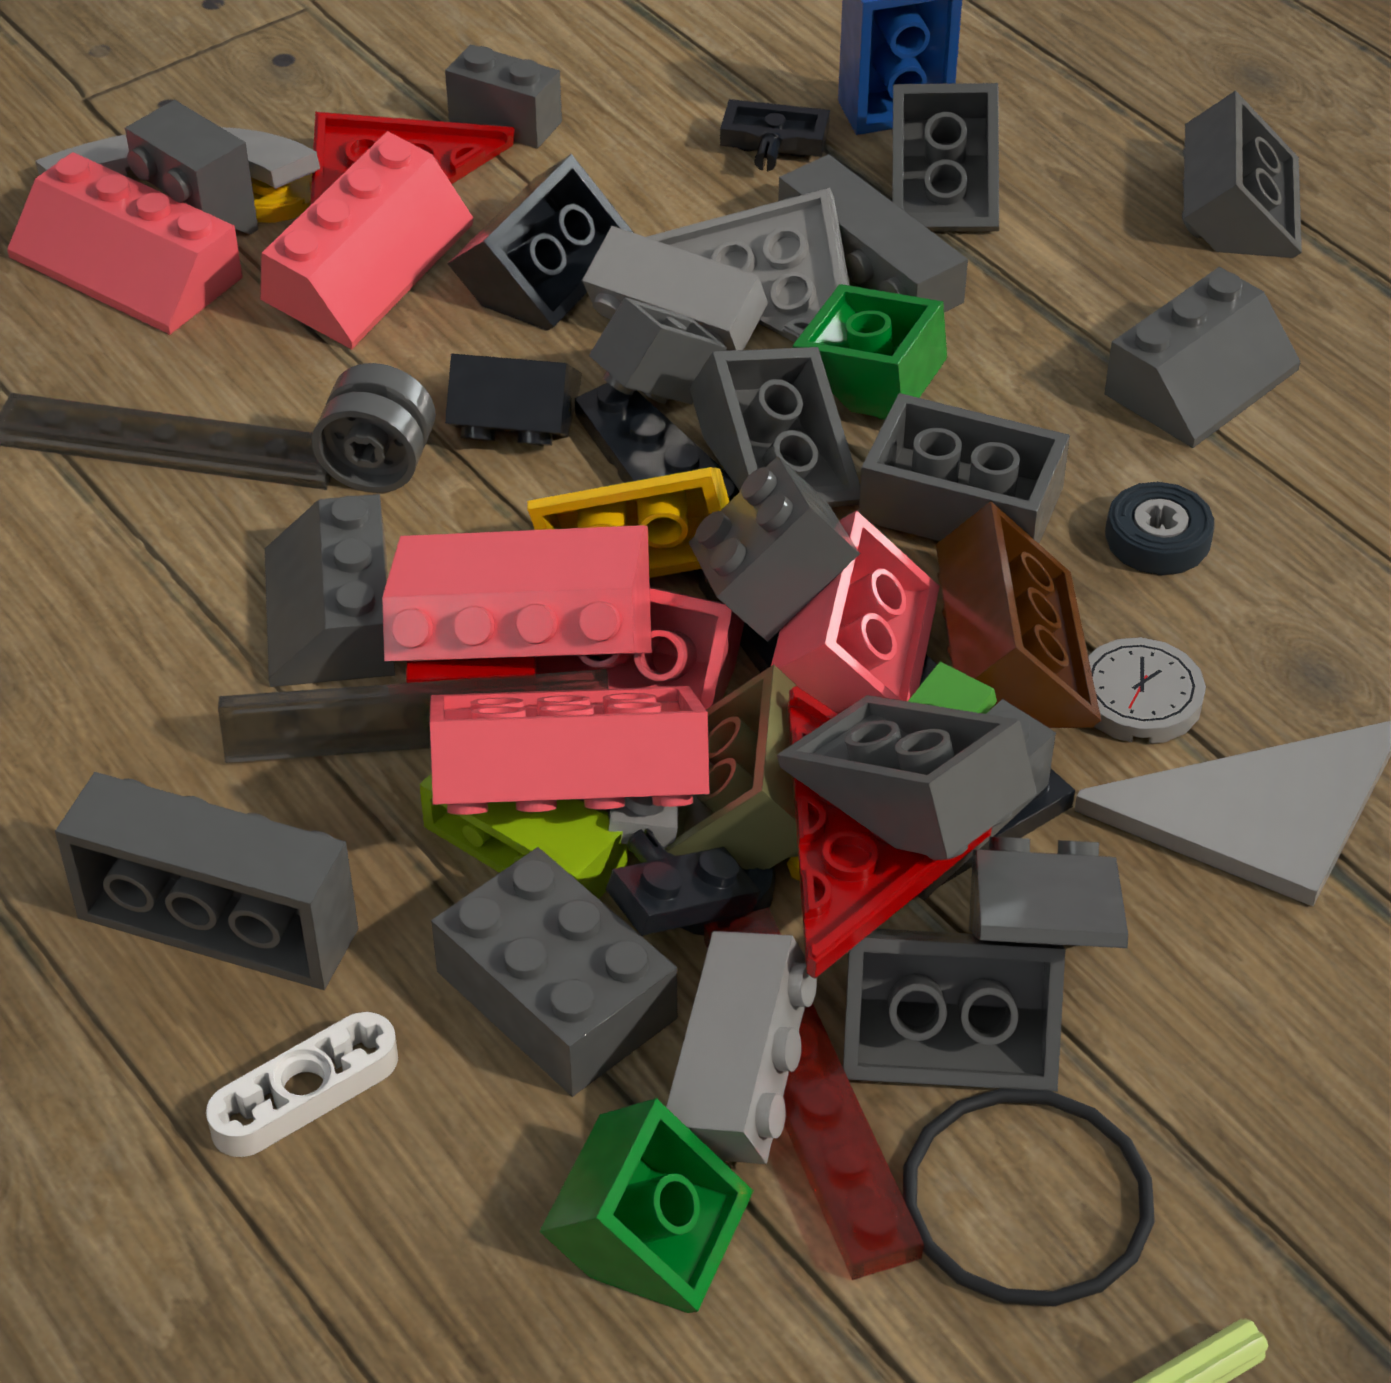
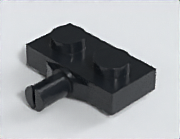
[720,99,830,171]
[605,828,761,936]

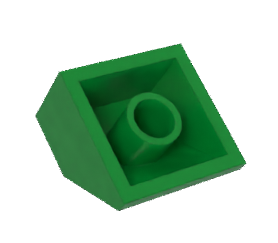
[792,284,947,420]
[539,1098,754,1313]

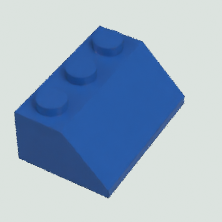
[838,0,962,135]

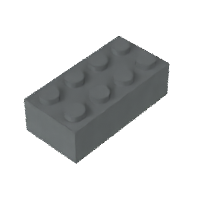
[55,772,359,991]

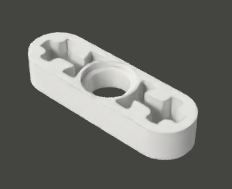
[206,1012,398,1157]

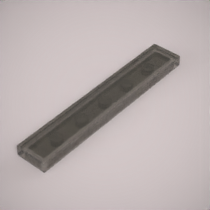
[0,393,332,490]
[218,669,609,763]

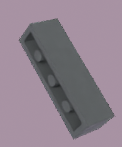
[778,154,968,313]

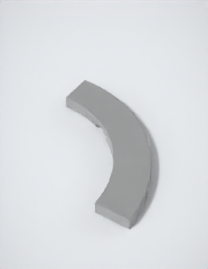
[35,127,320,189]

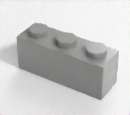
[582,226,768,351]
[666,931,817,1165]

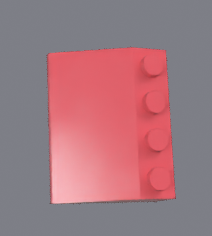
[430,686,710,815]

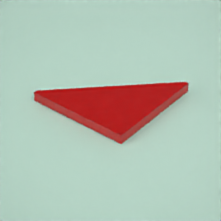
[310,112,514,205]
[788,686,992,979]

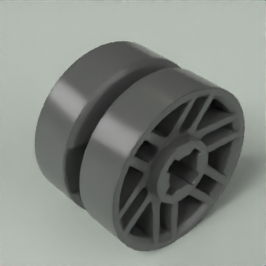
[312,363,436,493]

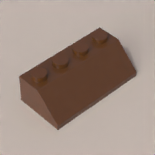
[936,501,1102,728]

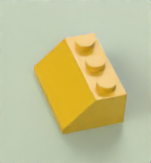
[527,467,729,578]

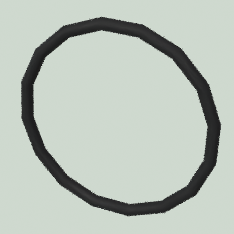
[902,1088,1155,1306]

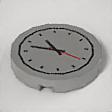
[1088,637,1206,744]

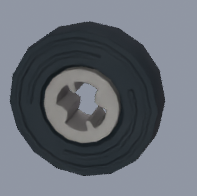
[1105,482,1215,575]

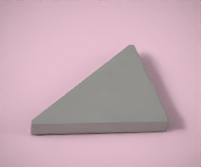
[647,188,849,343]
[1074,721,1391,906]

